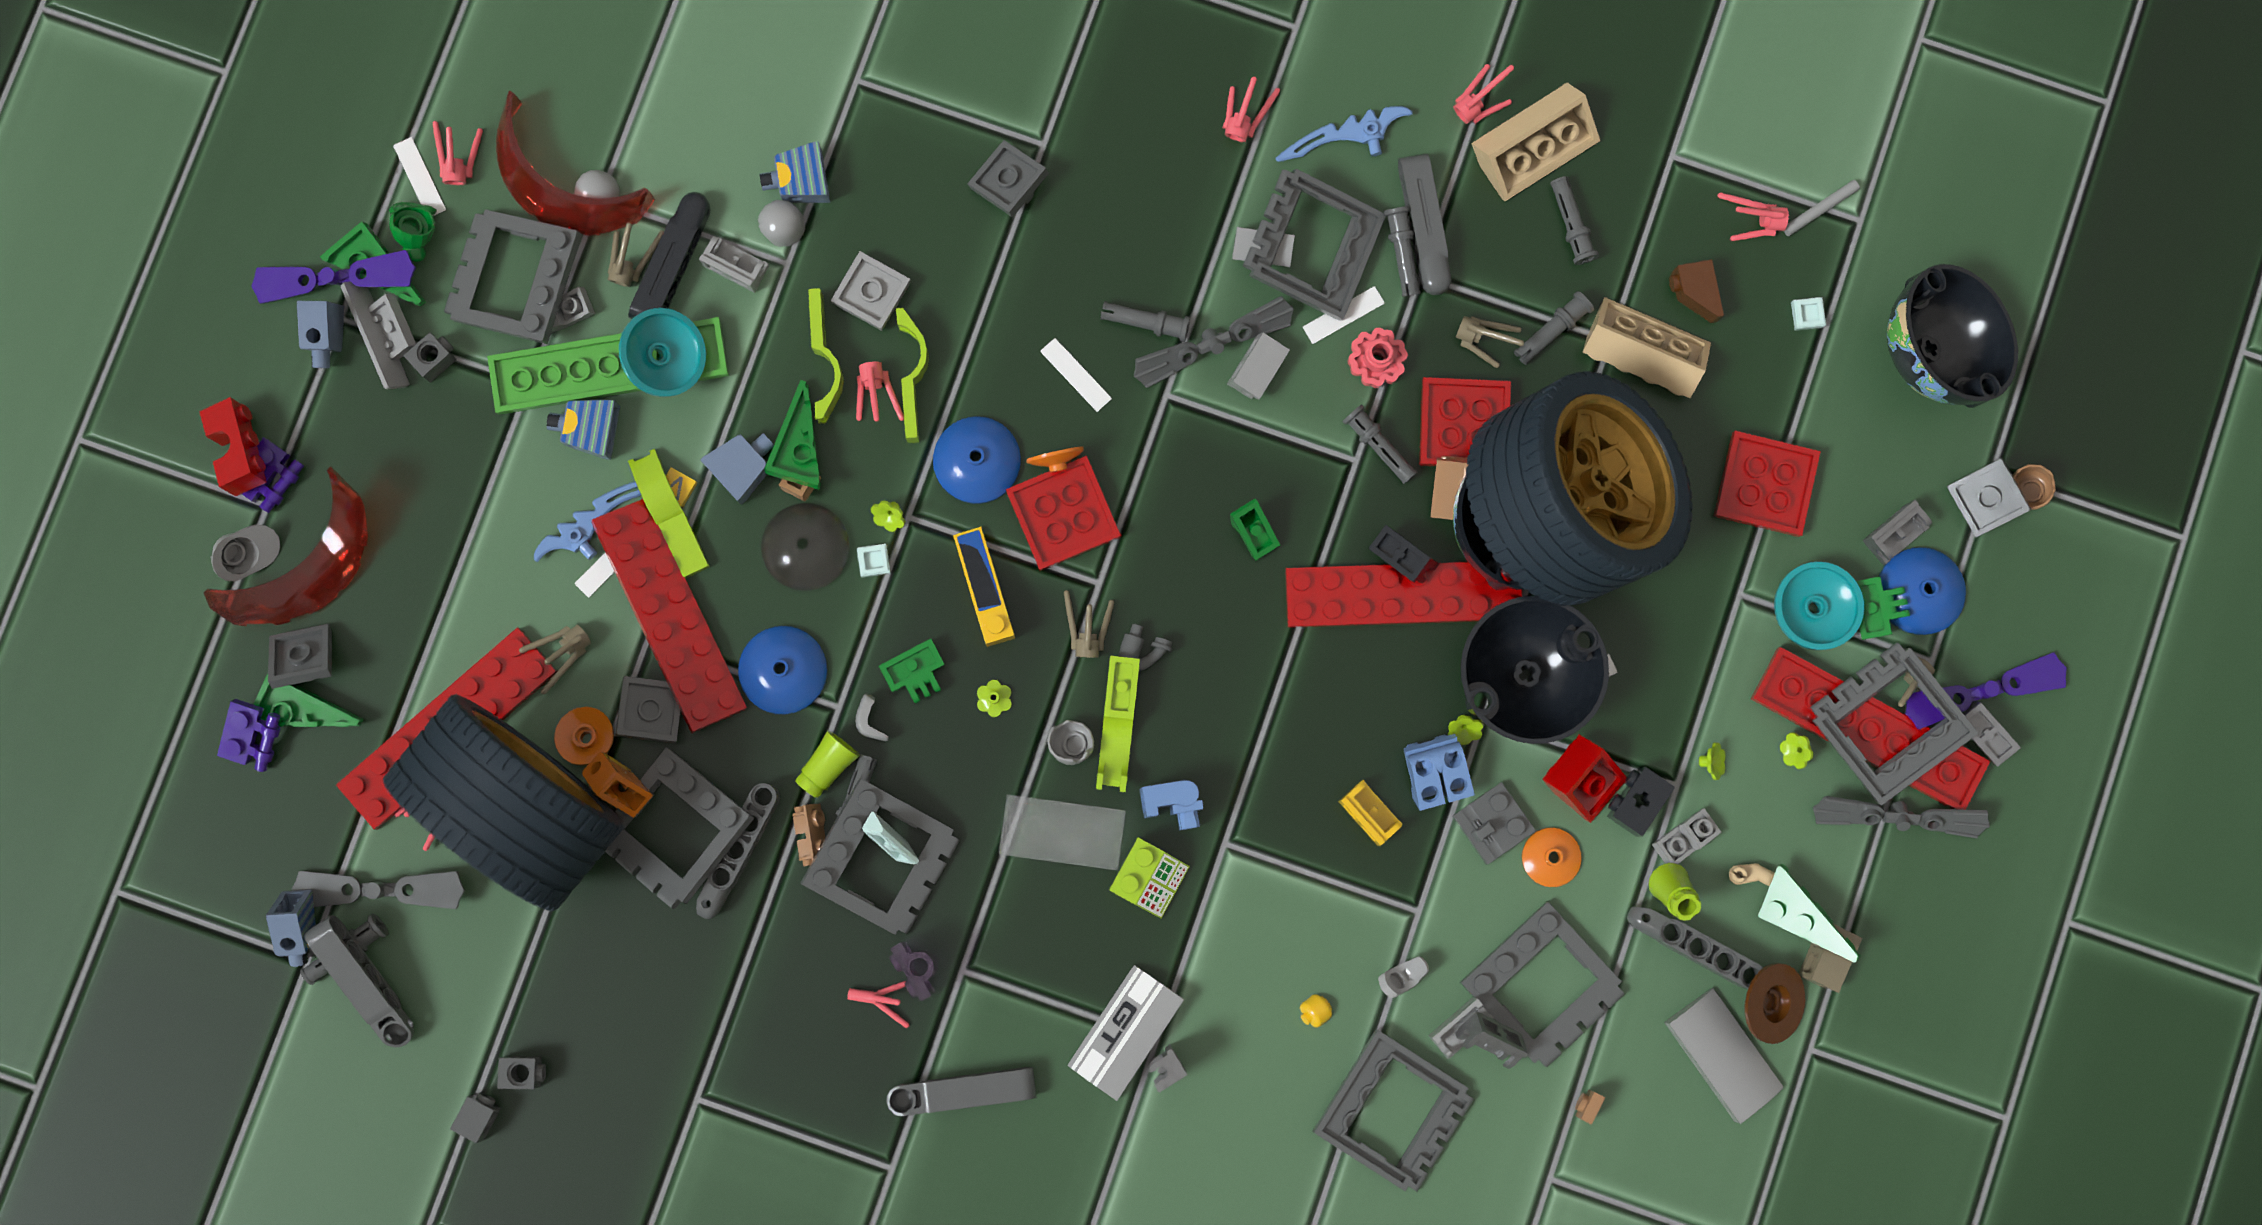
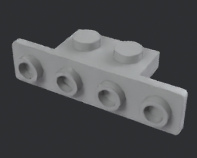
[341,282,416,389]

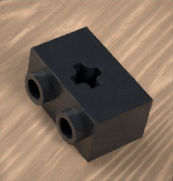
[1607,767,1675,837]

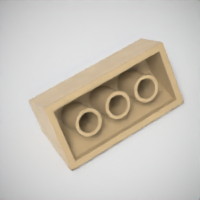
[1472,83,1600,201]
[1583,297,1711,398]

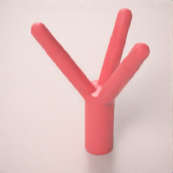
[848,981,909,1028]

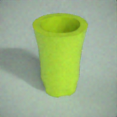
[795,730,860,798]
[1649,863,1701,921]

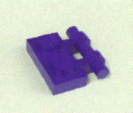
[242,437,304,513]
[217,699,281,772]

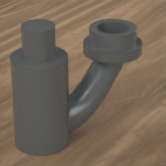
[1118,624,1173,672]

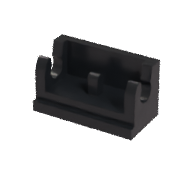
[1368,525,1439,583]

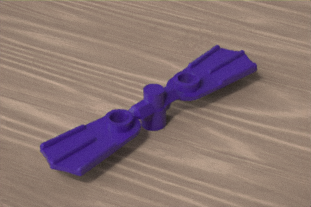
[251,250,416,304]
[1905,652,2067,729]

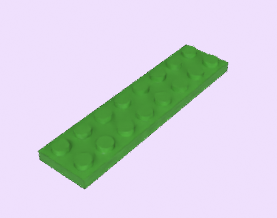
[487,317,729,415]

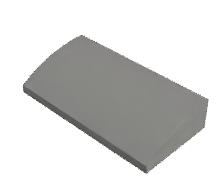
[1664,988,1784,1124]

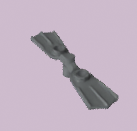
[1134,296,1294,388]
[1813,796,1990,839]
[292,871,465,909]

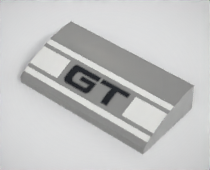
[1067,965,1184,1101]

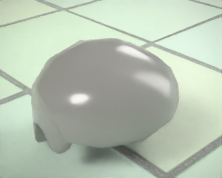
[574,170,620,214]
[758,200,805,247]
[1047,720,1094,765]

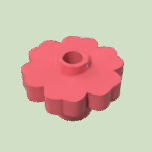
[1348,328,1408,388]

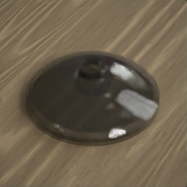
[761,503,850,591]

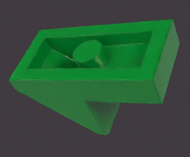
[1230,499,1280,560]

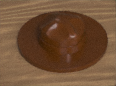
[1745,963,1805,1044]

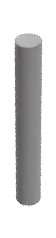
[1784,180,1860,236]

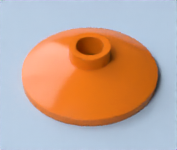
[1026,446,1084,472]
[554,707,614,765]
[1522,828,1581,887]

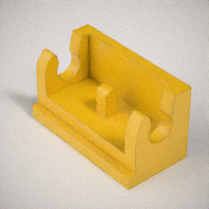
[1338,780,1402,846]

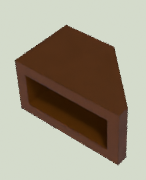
[1669,259,1724,323]

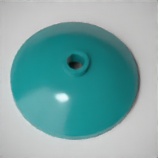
[619,308,706,397]
[1774,562,1864,650]

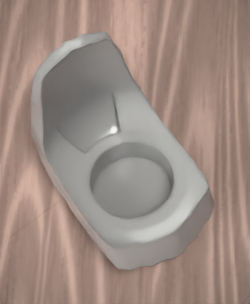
[855,693,889,741]
[1378,956,1429,998]

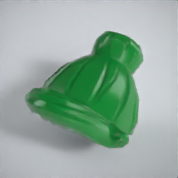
[389,202,437,262]

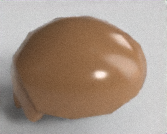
[2013,464,2056,510]

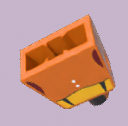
[582,752,653,818]

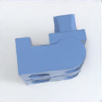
[1403,734,1475,811]
[1139,780,1203,830]

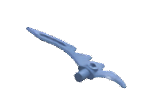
[1276,106,1412,162]
[534,481,641,562]

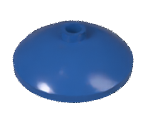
[933,417,1021,504]
[1879,547,1966,635]
[738,626,827,714]

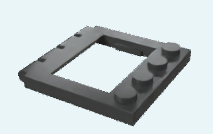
[1243,169,1386,321]
[444,209,582,344]
[1810,642,1979,806]
[605,747,754,909]
[800,778,960,935]
[1460,902,1625,1068]
[1313,1029,1474,1192]

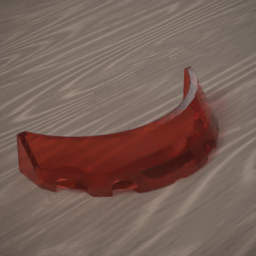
[496,91,655,236]
[204,466,368,626]

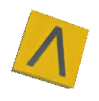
[666,467,697,508]

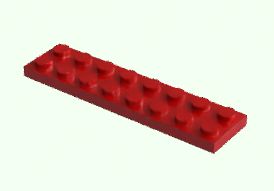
[591,499,747,734]
[1285,562,1522,628]
[336,627,557,830]
[1751,647,1990,810]

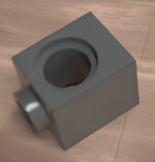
[403,333,457,383]
[497,1056,546,1089]
[450,1092,501,1143]

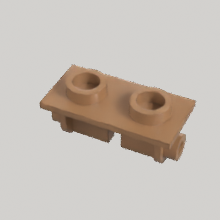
[792,804,826,866]

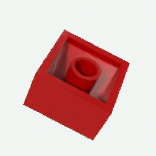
[1542,734,1627,823]

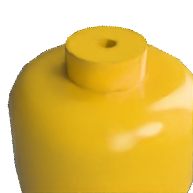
[1300,994,1332,1028]

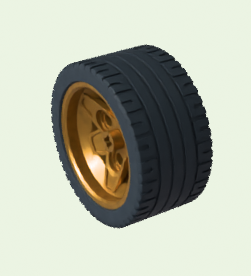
[1466,371,1693,605]
[383,694,624,911]

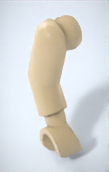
[1729,863,1775,886]

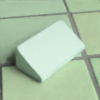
[862,811,919,864]

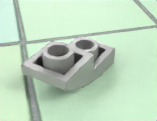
[551,286,595,333]
[1652,808,1722,864]

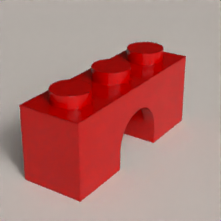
[199,397,267,496]

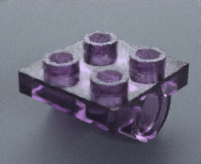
[889,941,938,1001]

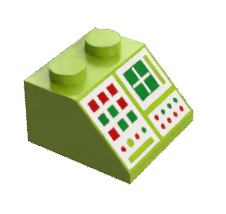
[1109,838,1190,918]

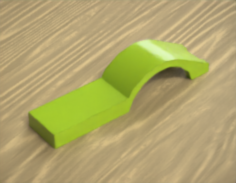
[808,288,844,424]
[896,308,929,443]
[628,448,710,579]
[1096,656,1140,792]

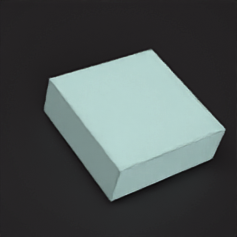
[1791,297,1826,330]
[857,544,891,578]

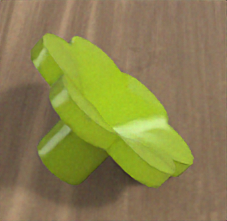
[871,500,905,532]
[977,680,1012,717]
[1447,715,1483,745]
[1780,732,1813,769]
[1699,743,1726,780]

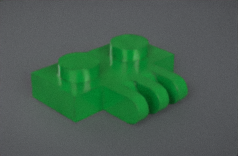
[1856,576,1911,640]
[879,639,945,704]

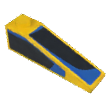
[953,527,1015,647]

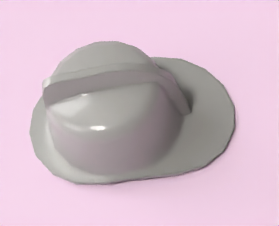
[210,525,280,581]

